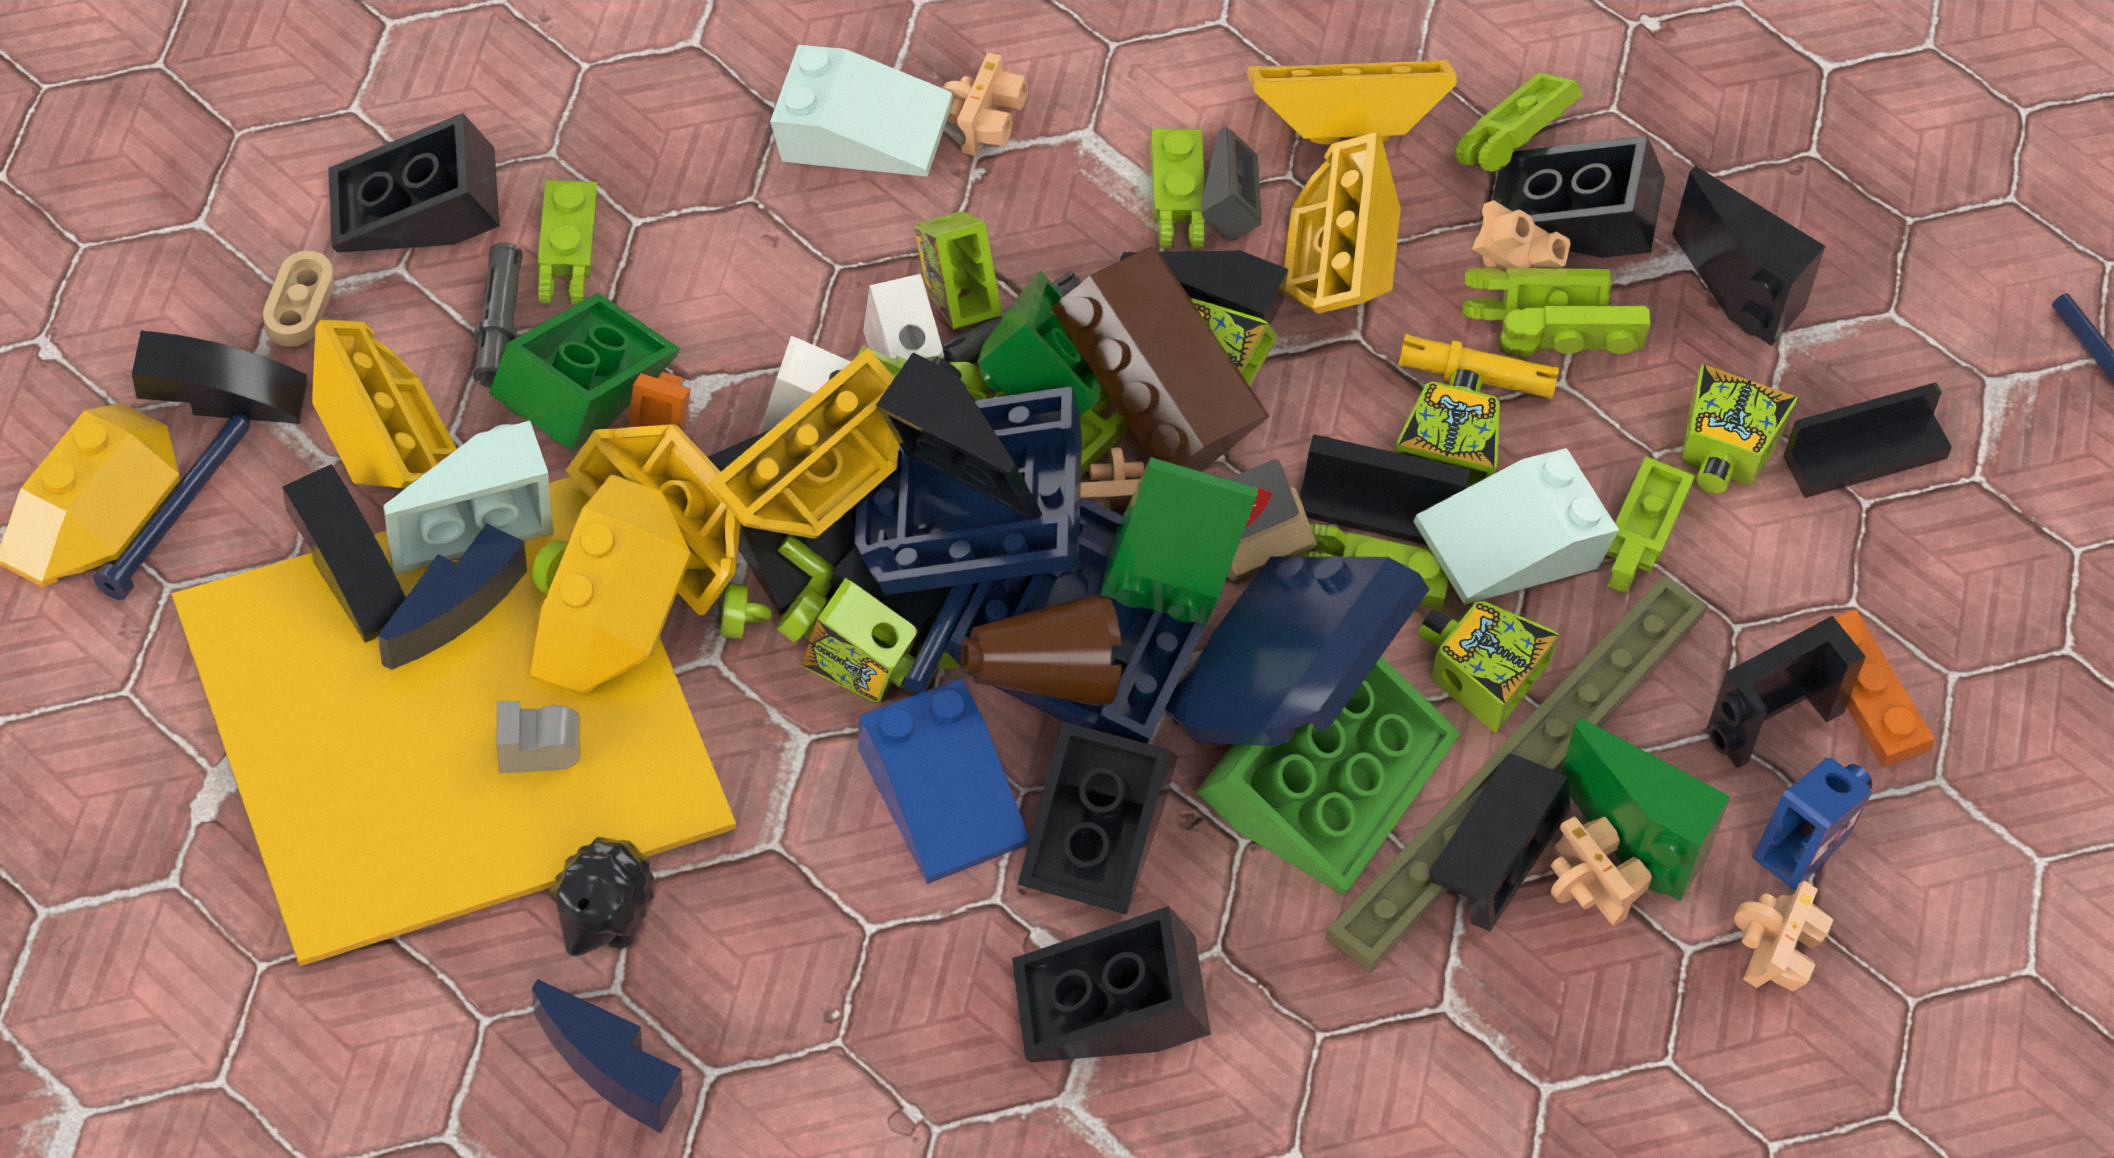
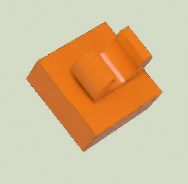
[628,372,691,432]

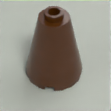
[961,595,1121,706]

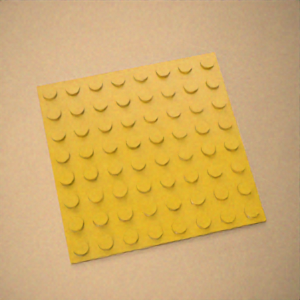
[172,477,736,967]

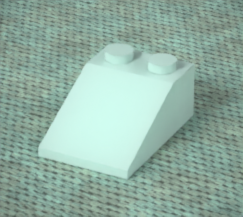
[770,45,954,177]
[383,421,553,575]
[1413,448,1619,605]

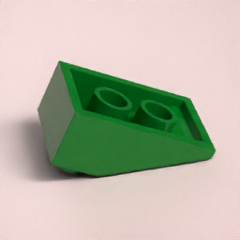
[977,271,1101,416]
[489,293,680,451]
[1100,457,1258,625]
[1561,717,1730,901]

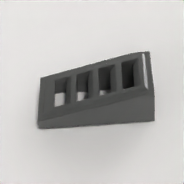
[1201,127,1262,241]

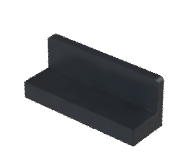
[1783,382,1952,498]
[1299,434,1470,545]
[1429,753,1570,932]

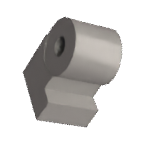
[496,701,580,773]

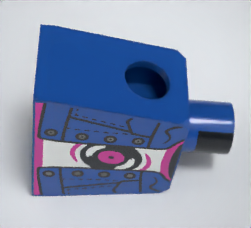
[1752,758,1872,891]

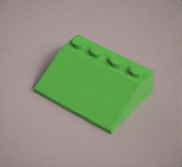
[1196,656,1461,895]

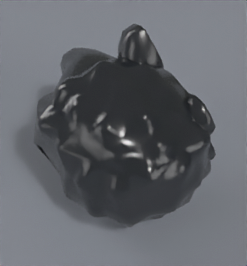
[549,837,655,957]

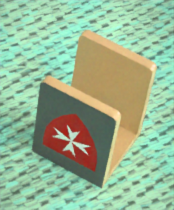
[1227,459,1317,583]

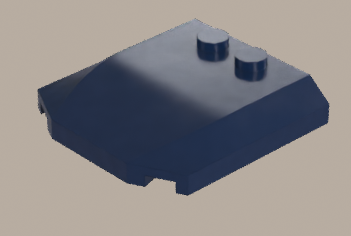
[854,386,1082,595]
[946,498,1222,744]
[1165,556,1430,746]

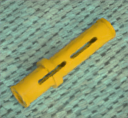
[1398,333,1559,400]

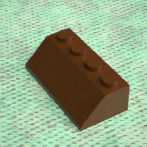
[1051,246,1270,472]

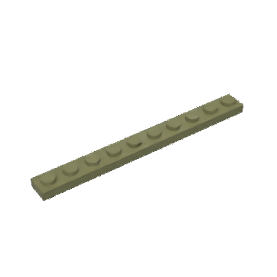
[1326,574,1707,973]

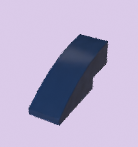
[378,523,527,670]
[532,979,683,1133]

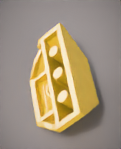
[1247,60,1457,144]
[1284,132,1401,314]
[312,319,457,488]
[707,348,899,539]
[0,403,180,587]
[565,424,741,615]
[530,474,692,696]

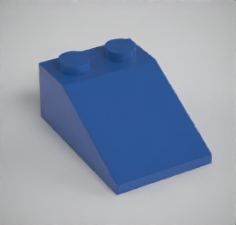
[858,678,1030,884]

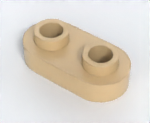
[263,250,335,347]

